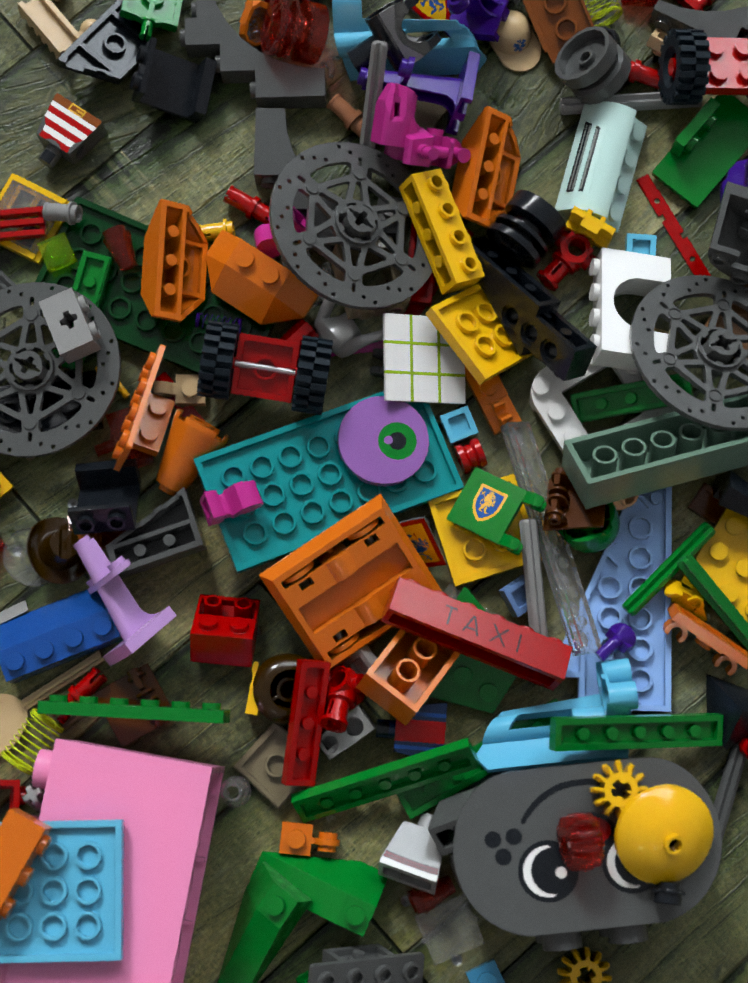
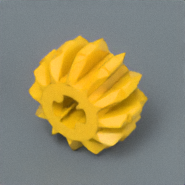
[589,760,648,819]
[557,946,612,983]

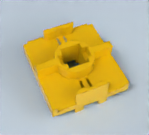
[566,206,616,249]

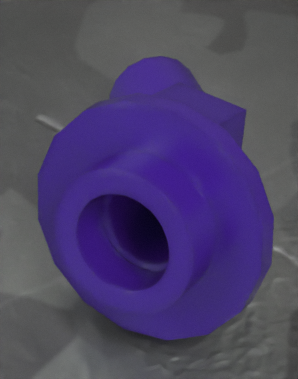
[595,623,636,662]

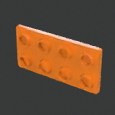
[111,344,175,471]

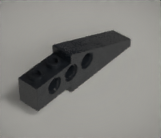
[471,237,597,381]

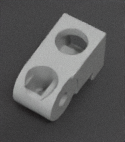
[320,704,377,760]

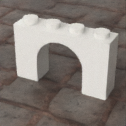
[589,247,671,372]

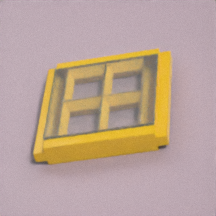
[0,173,69,265]

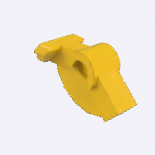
[664,579,707,621]

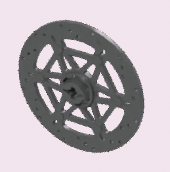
[269,142,432,310]
[629,275,748,431]
[0,282,121,458]

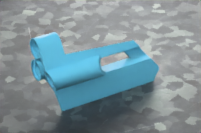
[332,0,487,81]
[476,658,638,773]

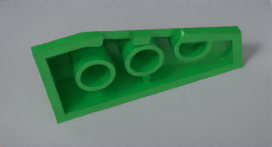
[249,851,388,937]
[217,862,312,983]

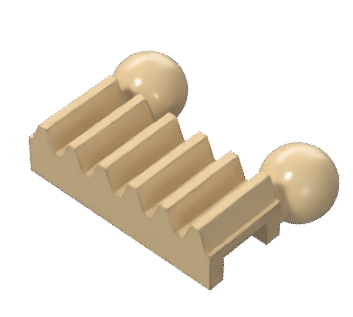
[18,0,96,59]

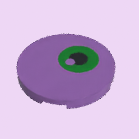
[337,396,429,486]

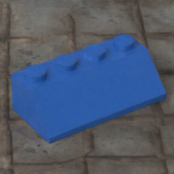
[0,589,123,684]

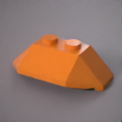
[451,106,521,228]
[140,199,208,322]
[206,230,319,325]

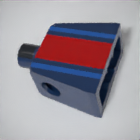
[376,703,447,756]

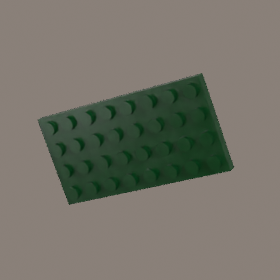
[31,196,276,374]

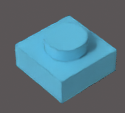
[625,233,657,256]
[439,405,479,446]

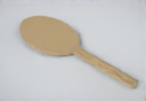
[0,651,105,757]

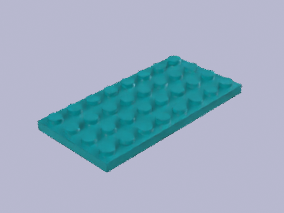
[193,391,464,574]

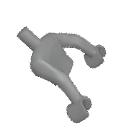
[314,295,383,358]

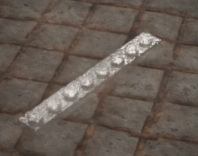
[500,421,602,656]

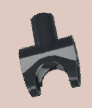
[347,0,441,73]

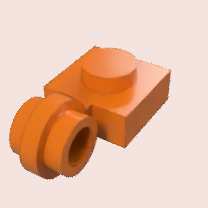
[279,821,340,856]

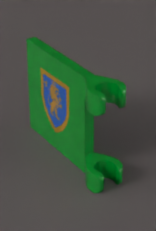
[446,467,547,555]

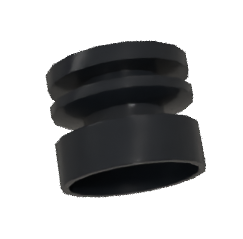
[487,190,566,269]

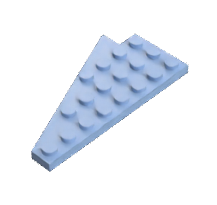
[563,486,672,712]

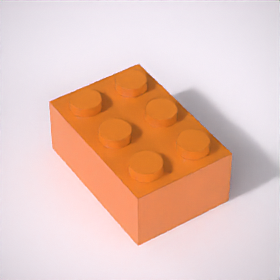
[356,629,460,726]

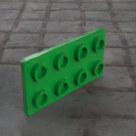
[652,95,748,209]

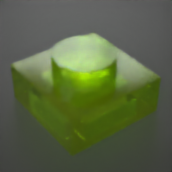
[37,232,78,273]

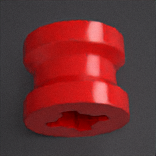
[454,438,487,474]

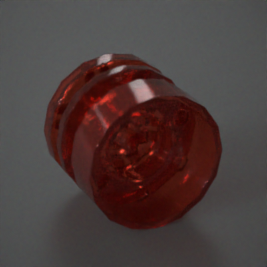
[261,0,329,65]

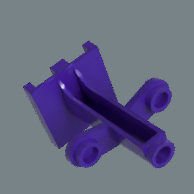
[445,0,510,42]
[356,51,481,135]

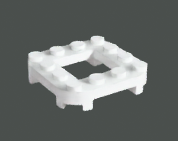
[530,357,675,454]

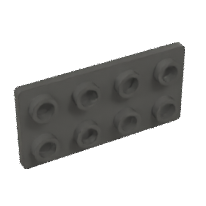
[308,943,425,983]

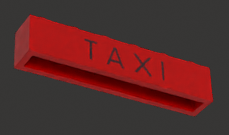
[381,577,573,691]

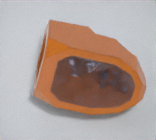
[239,0,279,46]

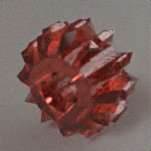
[556,812,605,872]

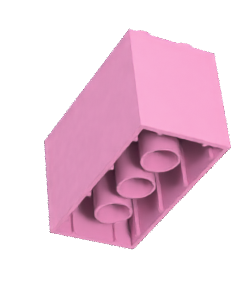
[0,738,225,983]

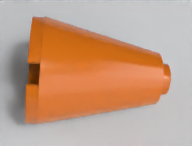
[156,409,230,496]

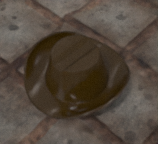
[26,517,87,584]
[253,653,306,725]

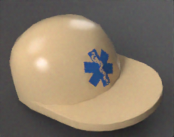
[489,10,541,73]

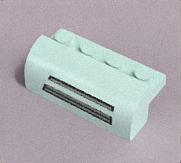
[555,101,647,233]

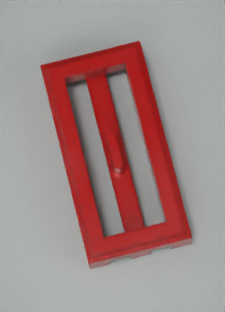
[0,206,47,241]

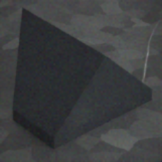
[706,674,748,750]

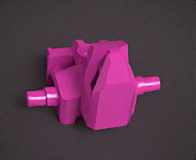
[370,82,471,169]

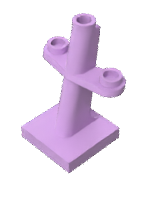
[73,534,177,667]

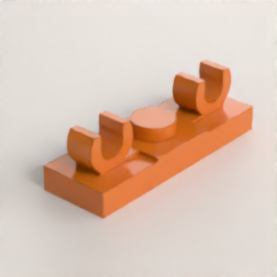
[465,367,522,436]
[663,601,748,676]

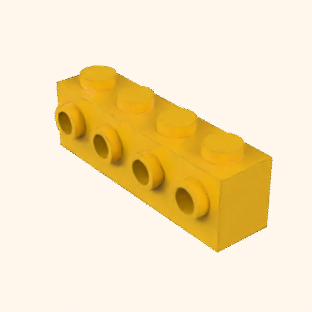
[398,168,485,295]

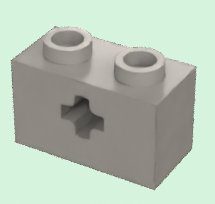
[38,287,102,364]

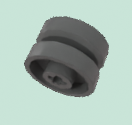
[555,26,631,105]

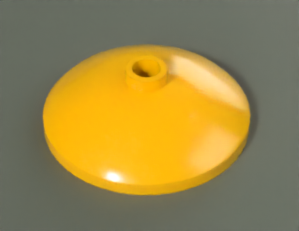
[614,784,714,885]

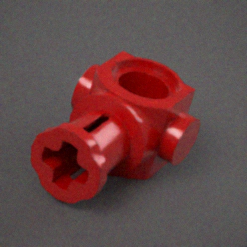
[536,231,596,292]
[320,666,365,733]

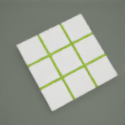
[383,313,466,404]

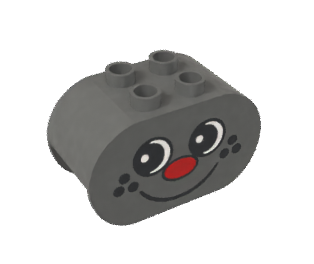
[448,757,722,951]

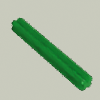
[622,522,716,616]
[677,553,748,651]

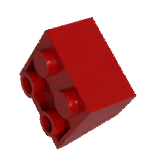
[190,594,260,667]

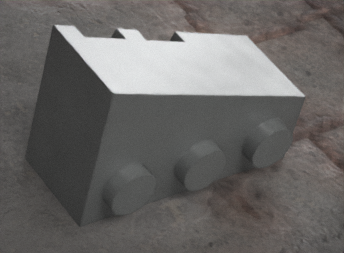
[106,487,207,579]

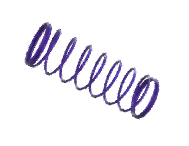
[195,312,242,334]

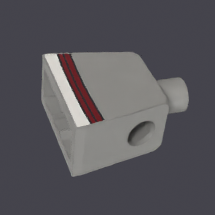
[378,813,442,895]

